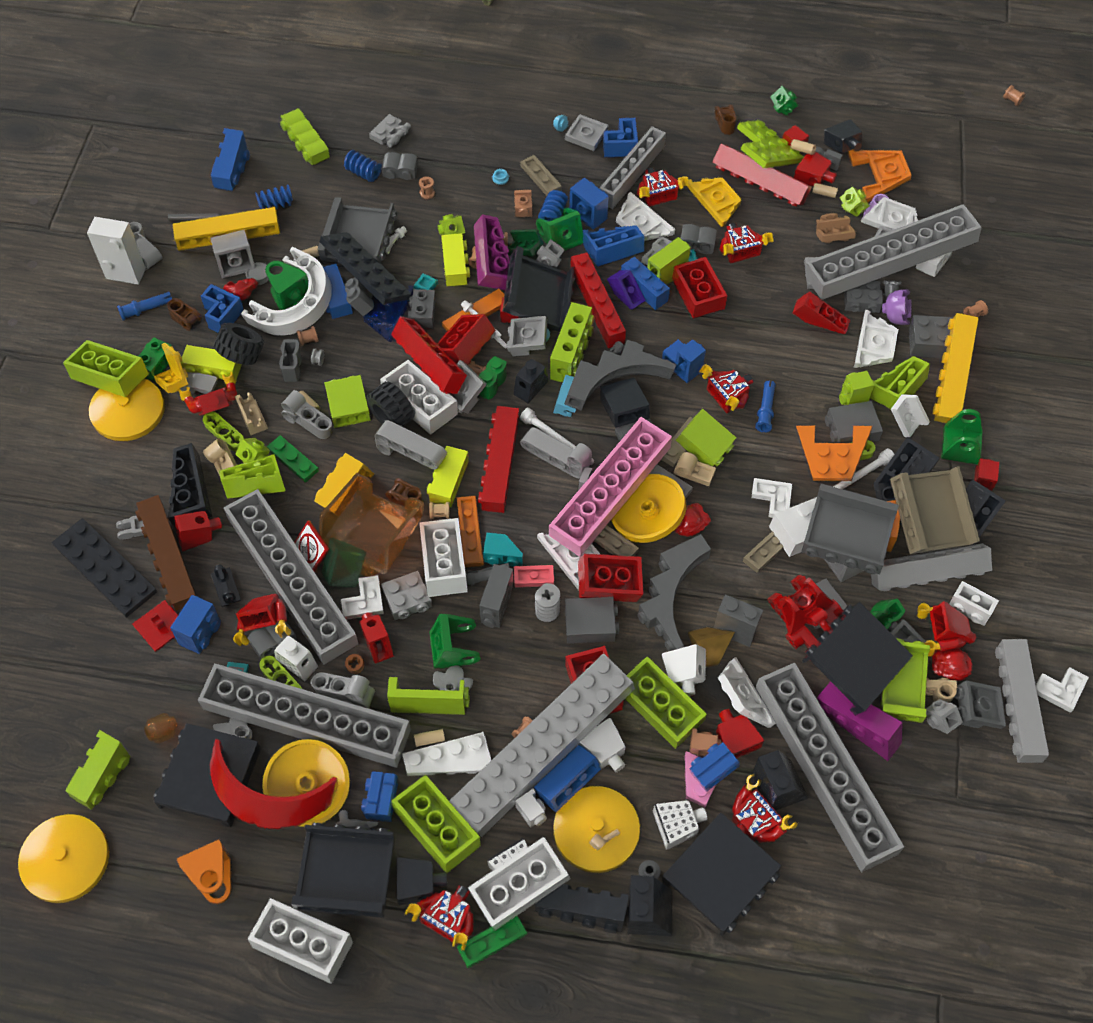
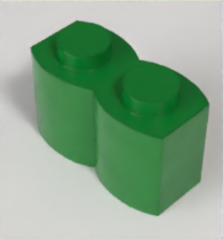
[479,356,507,400]
[869,599,905,629]

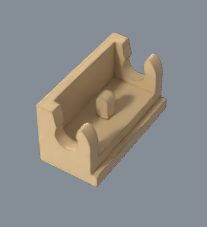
[235,393,268,435]

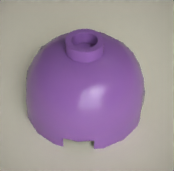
[882,289,912,325]

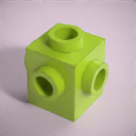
[840,186,870,217]
[438,214,465,235]
[235,438,270,463]

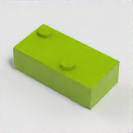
[63,340,149,397]
[625,656,707,749]
[391,775,480,873]

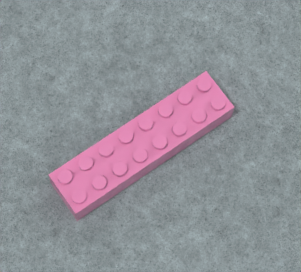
[549,417,672,557]

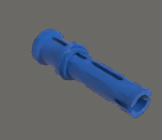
[117,291,172,321]
[755,381,776,432]

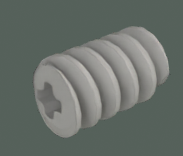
[535,583,560,622]

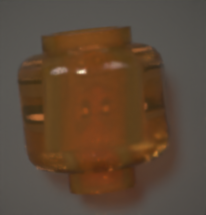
[144,713,178,744]

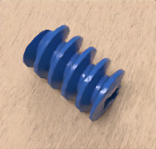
[344,150,382,182]
[255,184,293,209]
[538,190,568,221]

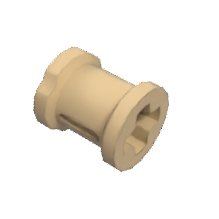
[429,502,450,519]

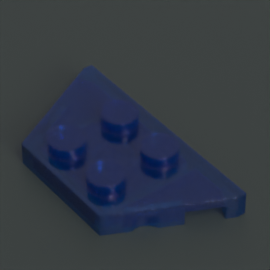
[363,286,414,342]

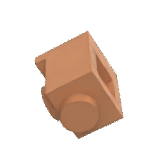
[514,190,532,217]
[689,728,721,757]

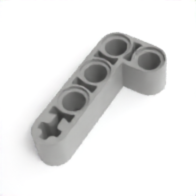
[375,420,447,470]
[520,427,592,478]

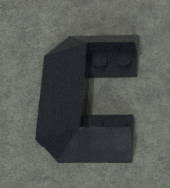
[874,437,1006,551]

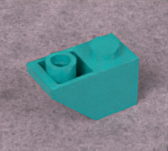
[483,533,523,567]

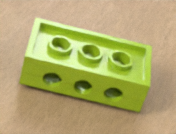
[550,302,594,382]

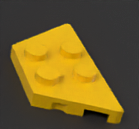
[687,178,741,227]

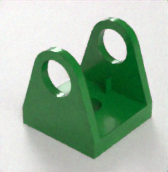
[536,208,583,251]
[265,261,309,310]
[941,409,982,464]
[430,614,481,669]

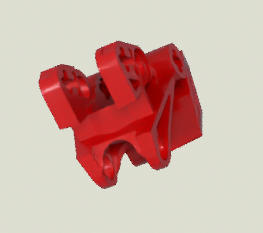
[767,575,843,649]

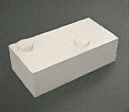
[87,217,146,284]
[380,360,458,435]
[769,497,817,557]
[420,518,467,597]
[468,837,570,930]
[248,898,353,984]

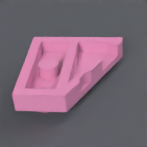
[684,751,716,808]

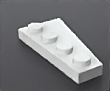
[402,732,491,776]

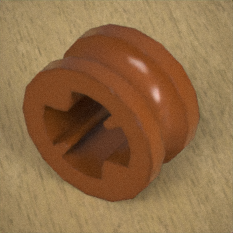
[345,654,365,674]

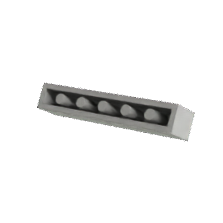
[599,127,666,209]
[871,543,992,591]
[995,639,1049,763]

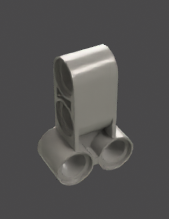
[129,222,163,269]
[281,390,332,439]
[311,673,375,709]

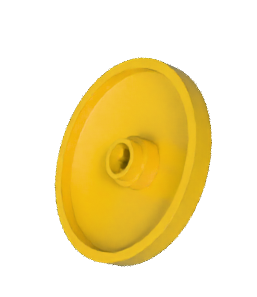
[89,378,165,441]
[611,474,686,543]
[263,739,350,827]
[554,786,640,873]
[18,814,109,903]

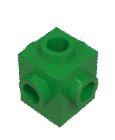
[770,86,798,116]

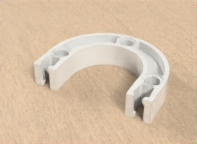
[241,247,332,335]

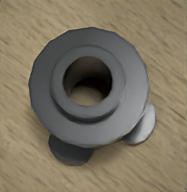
[882,280,901,299]
[638,860,661,879]

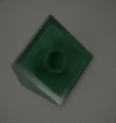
[321,537,366,587]

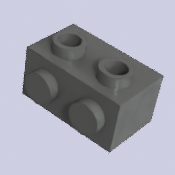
[408,289,436,329]

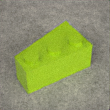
[870,356,930,409]
[219,455,285,499]
[65,730,131,810]

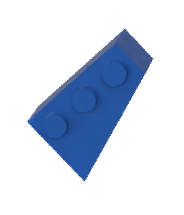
[211,128,250,191]
[583,225,644,266]

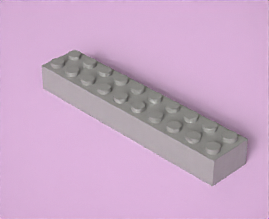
[805,204,982,300]
[224,489,358,665]
[449,653,635,837]
[198,663,411,768]
[756,663,904,872]

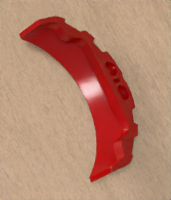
[210,739,339,829]

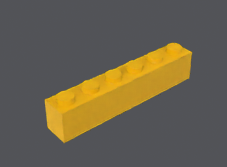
[173,207,280,250]
[933,313,978,423]

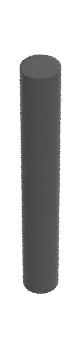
[168,213,220,221]

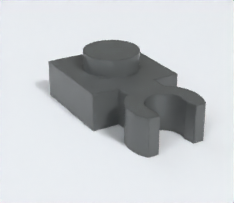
[815,147,843,171]

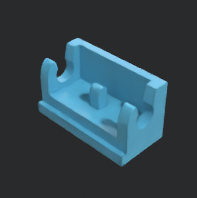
[553,375,576,417]

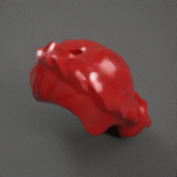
[223,278,259,301]
[674,503,711,537]
[932,649,972,682]

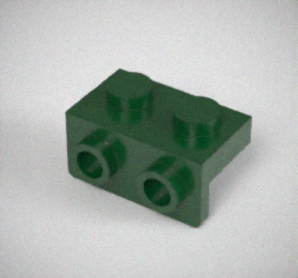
[508,229,544,257]

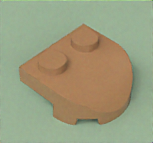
[816,213,856,243]

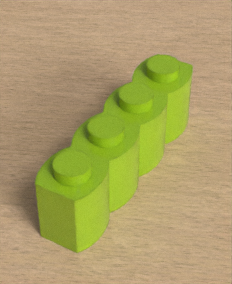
[280,109,330,165]

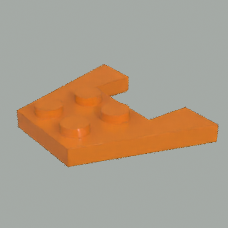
[848,150,911,202]
[796,426,872,481]

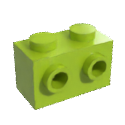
[839,371,874,405]

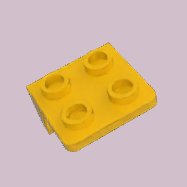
[154,343,188,393]

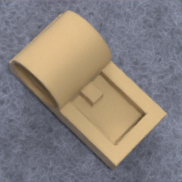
[203,439,237,476]
[674,452,716,486]
[926,678,957,703]

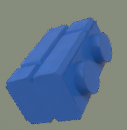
[689,743,740,792]
[361,771,399,822]

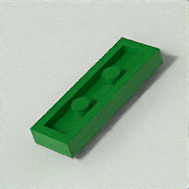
[266,435,319,483]
[457,916,527,968]

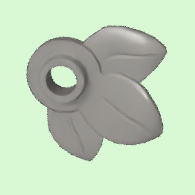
[433,665,473,691]
[213,718,252,740]

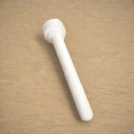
[520,407,594,465]
[833,448,895,489]

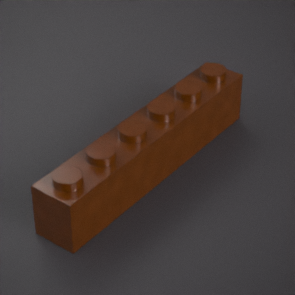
[135,495,197,611]

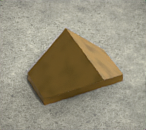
[688,627,735,668]

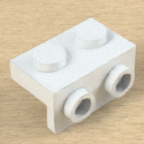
[891,394,930,437]

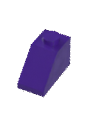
[607,270,645,309]

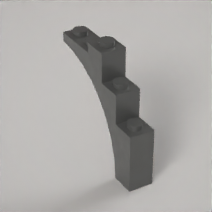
[564,340,676,410]
[637,534,711,652]

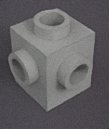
[536,240,565,268]
[926,699,963,734]

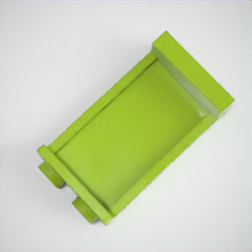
[881,638,930,723]
[387,677,470,715]

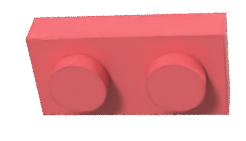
[514,565,554,587]

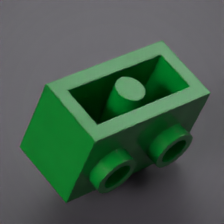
[138,337,172,382]

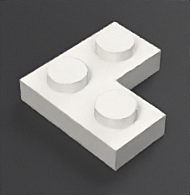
[751,478,792,518]
[341,575,384,620]
[1036,667,1089,713]

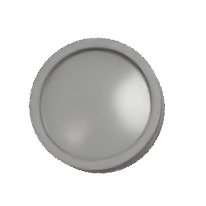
[245,263,270,285]

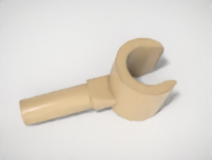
[589,829,620,850]

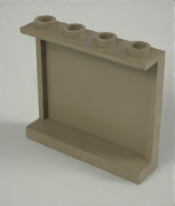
[890,466,980,554]

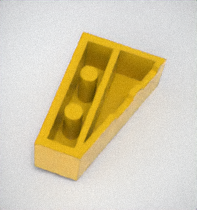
[314,453,374,516]

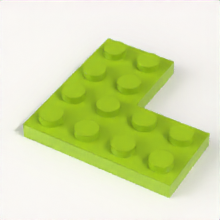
[737,120,804,168]

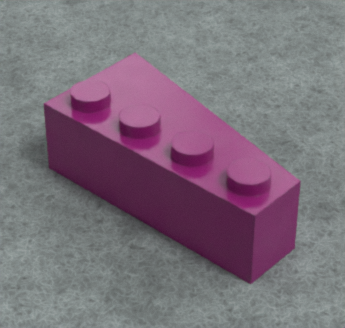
[474,214,510,290]
[816,681,902,761]

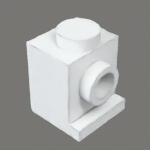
[516,789,547,828]

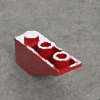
[792,291,851,334]

